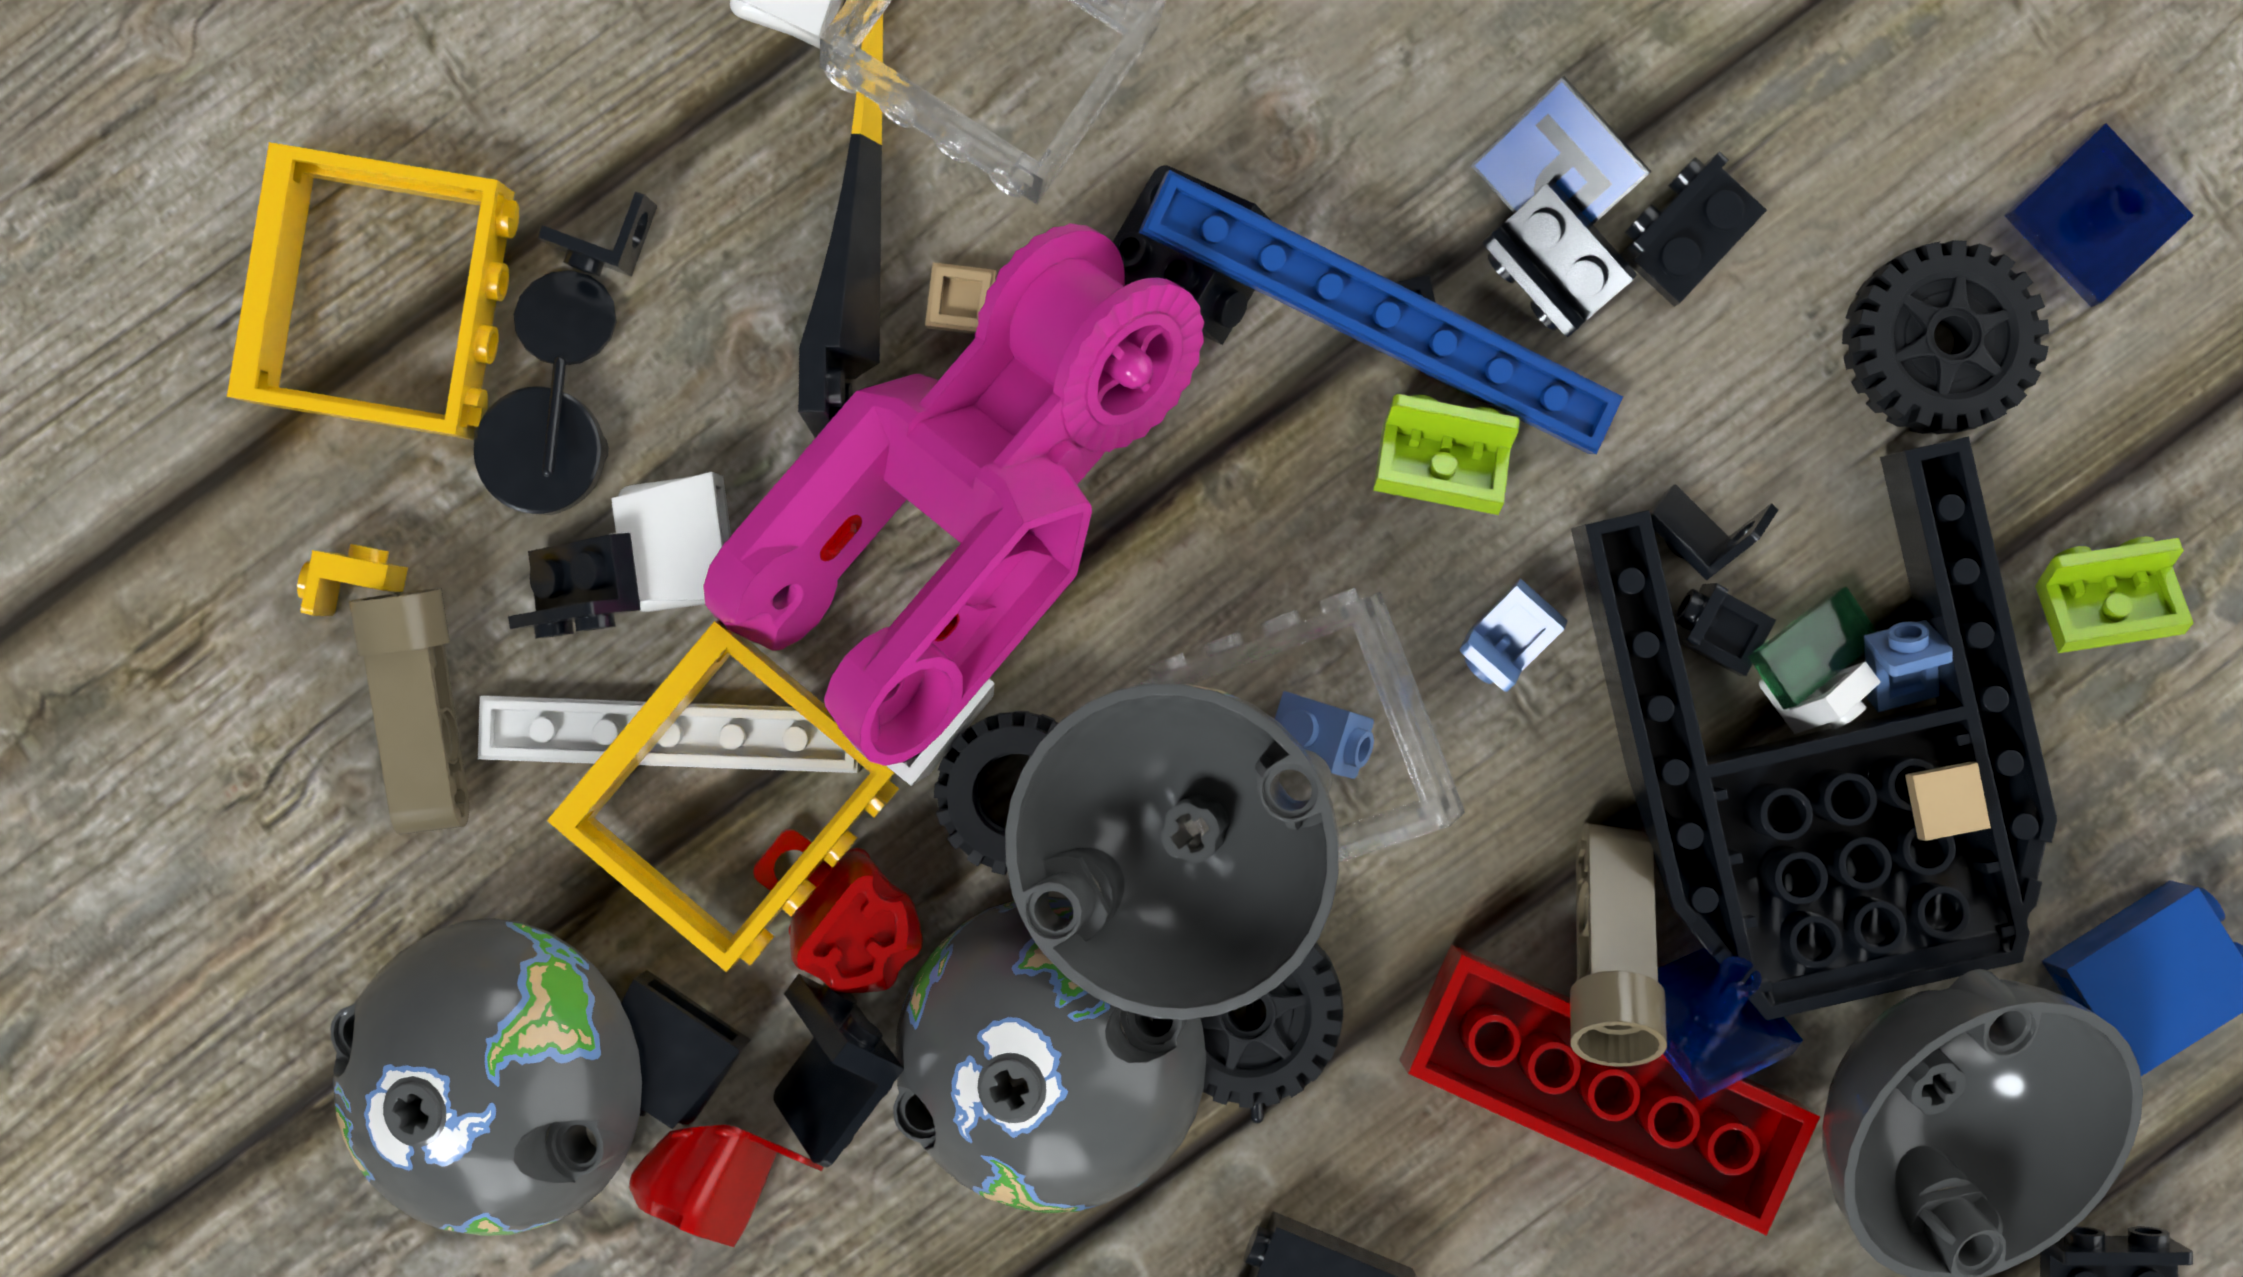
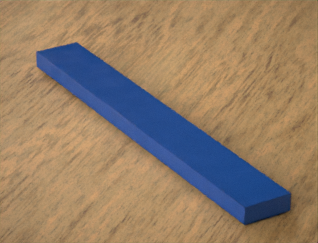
[1139,170,1623,454]

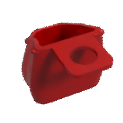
[753,829,923,993]
[629,1125,824,1247]

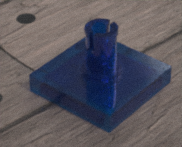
[2004,123,2194,307]
[1658,948,1803,1100]

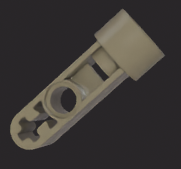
[349,588,469,835]
[1570,823,1667,1067]

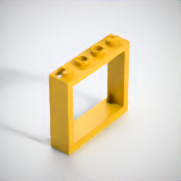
[227,142,519,440]
[547,621,899,972]

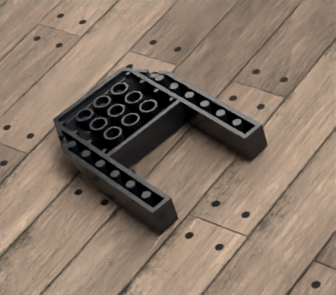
[1571,436,2057,1020]

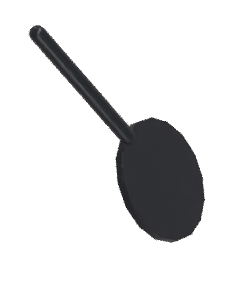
[513,270,617,477]

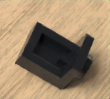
[1674,583,1776,676]

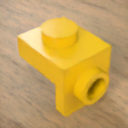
[297,544,408,616]

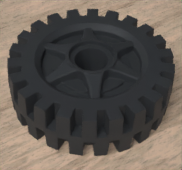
[1842,240,2049,435]
[1153,942,1343,1108]

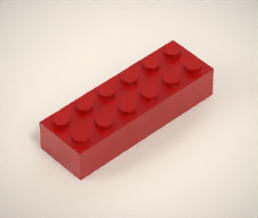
[1399,944,1820,1236]

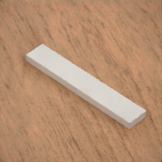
[478,695,860,773]

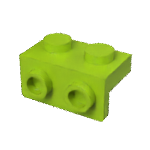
[1373,394,1520,515]
[2035,536,2194,653]

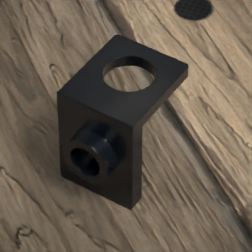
[537,192,657,277]
[1650,484,1778,581]

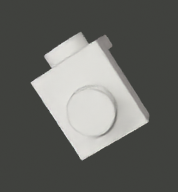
[1759,647,1881,734]

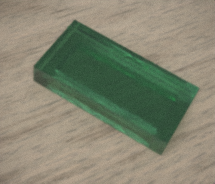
[1748,586,1877,710]

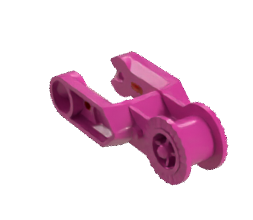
[703,223,1204,766]

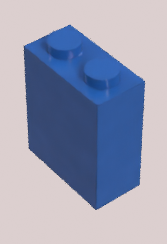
[2042,880,2243,1076]

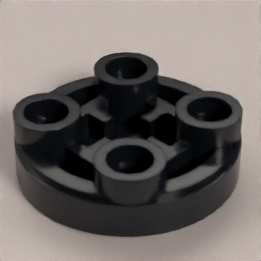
[474,386,609,516]

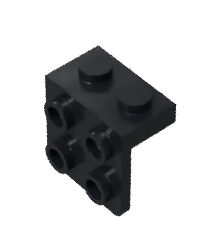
[1113,165,1272,345]
[773,974,904,1167]

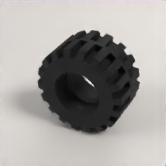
[934,711,1058,875]

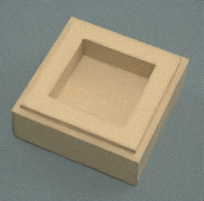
[925,262,997,334]
[1905,762,1991,841]

